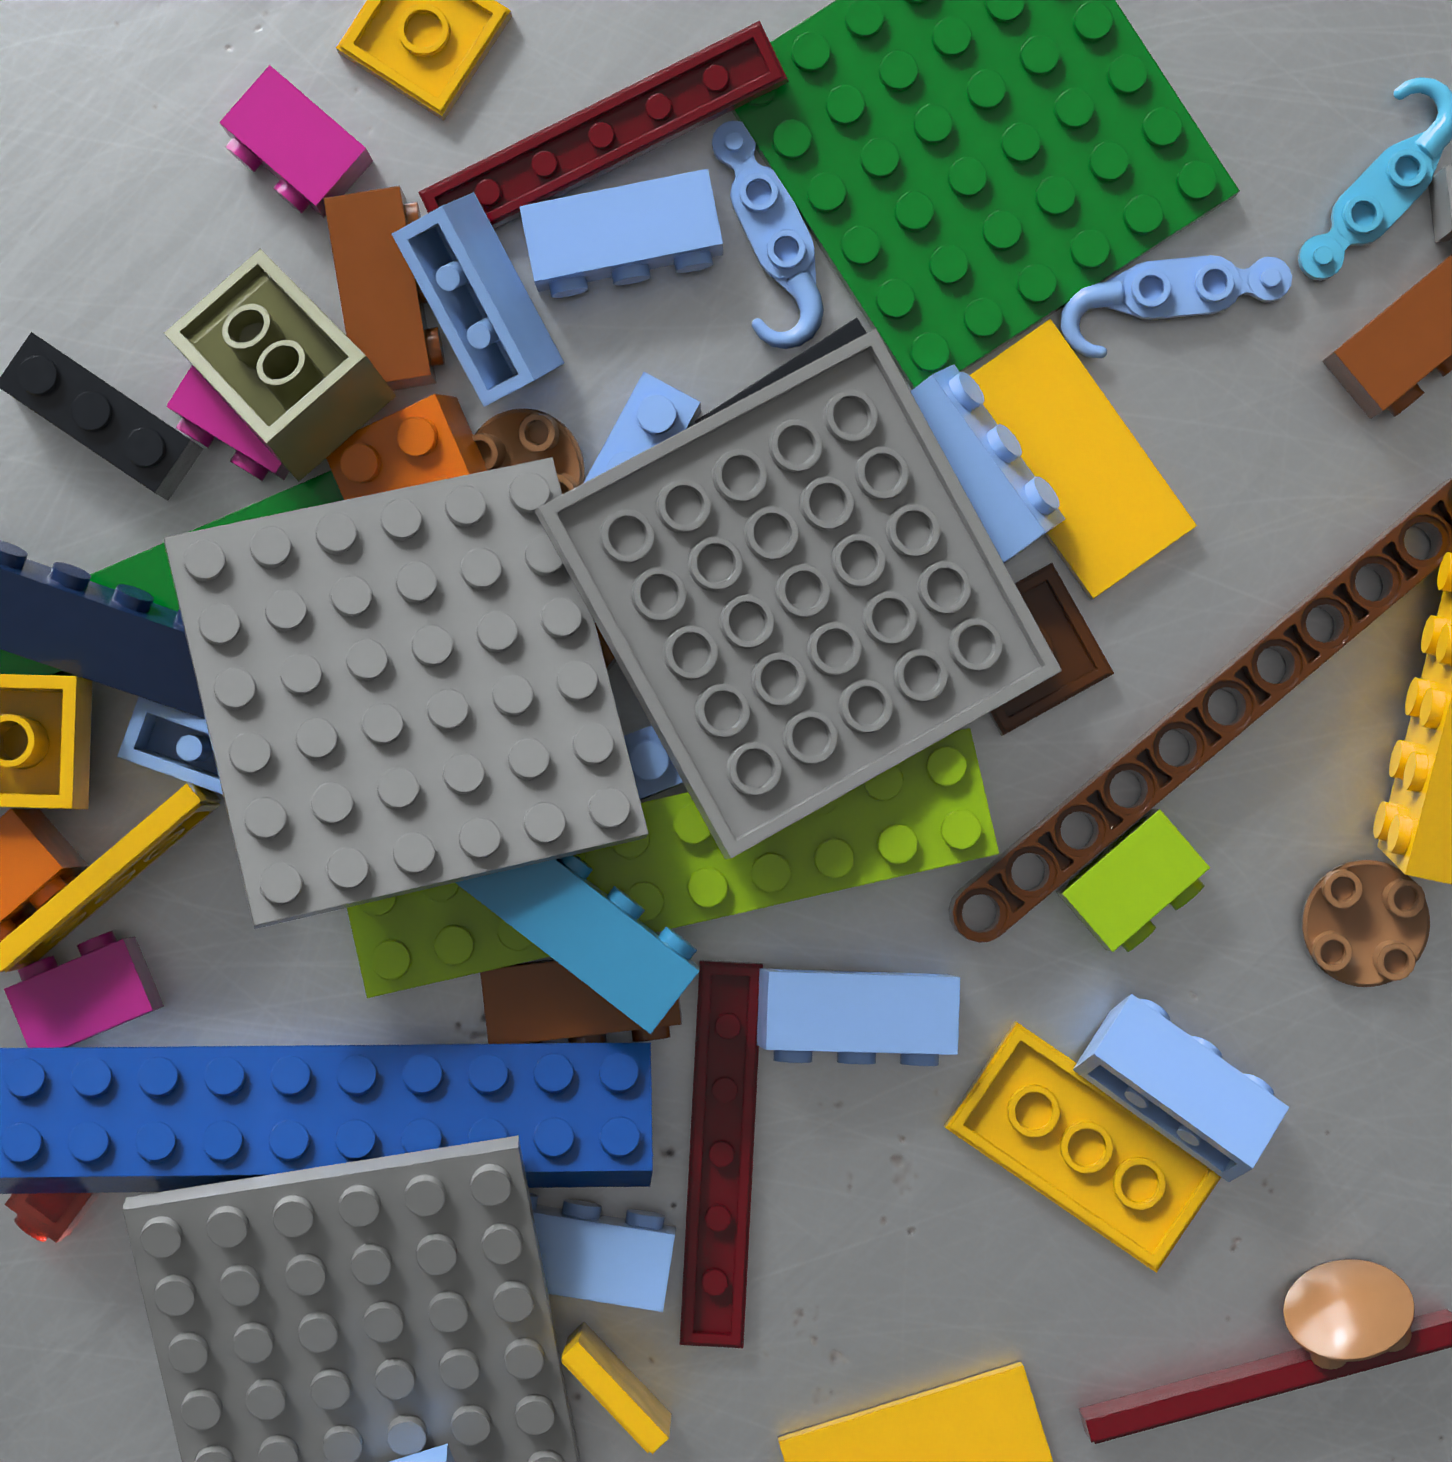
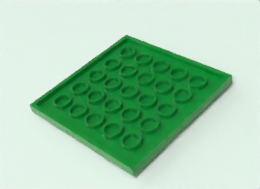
[732,0,1240,390]

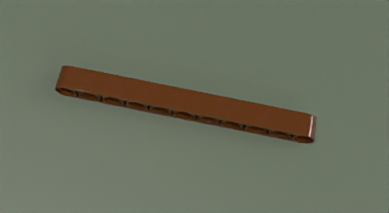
[948,478,1452,943]

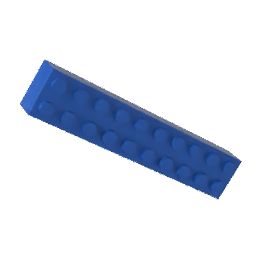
[0,1042,653,1194]

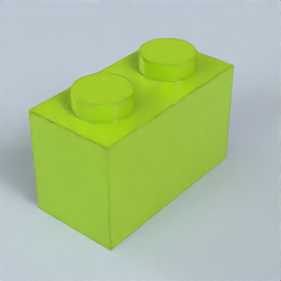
[1056,809,1210,952]

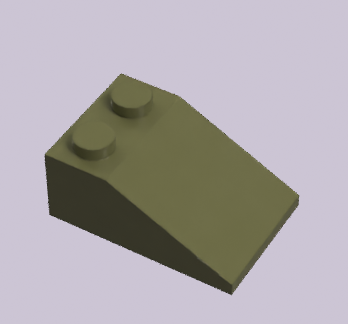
[164,248,396,482]

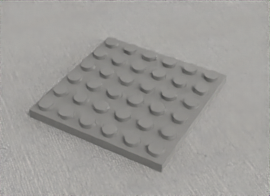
[535,329,1062,860]
[164,457,649,929]
[122,1135,580,1462]

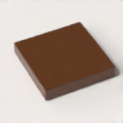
[989,563,1114,736]

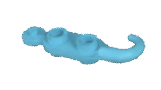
[1298,77,1452,281]

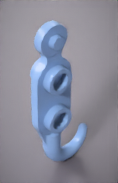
[712,120,824,349]
[1060,255,1292,358]

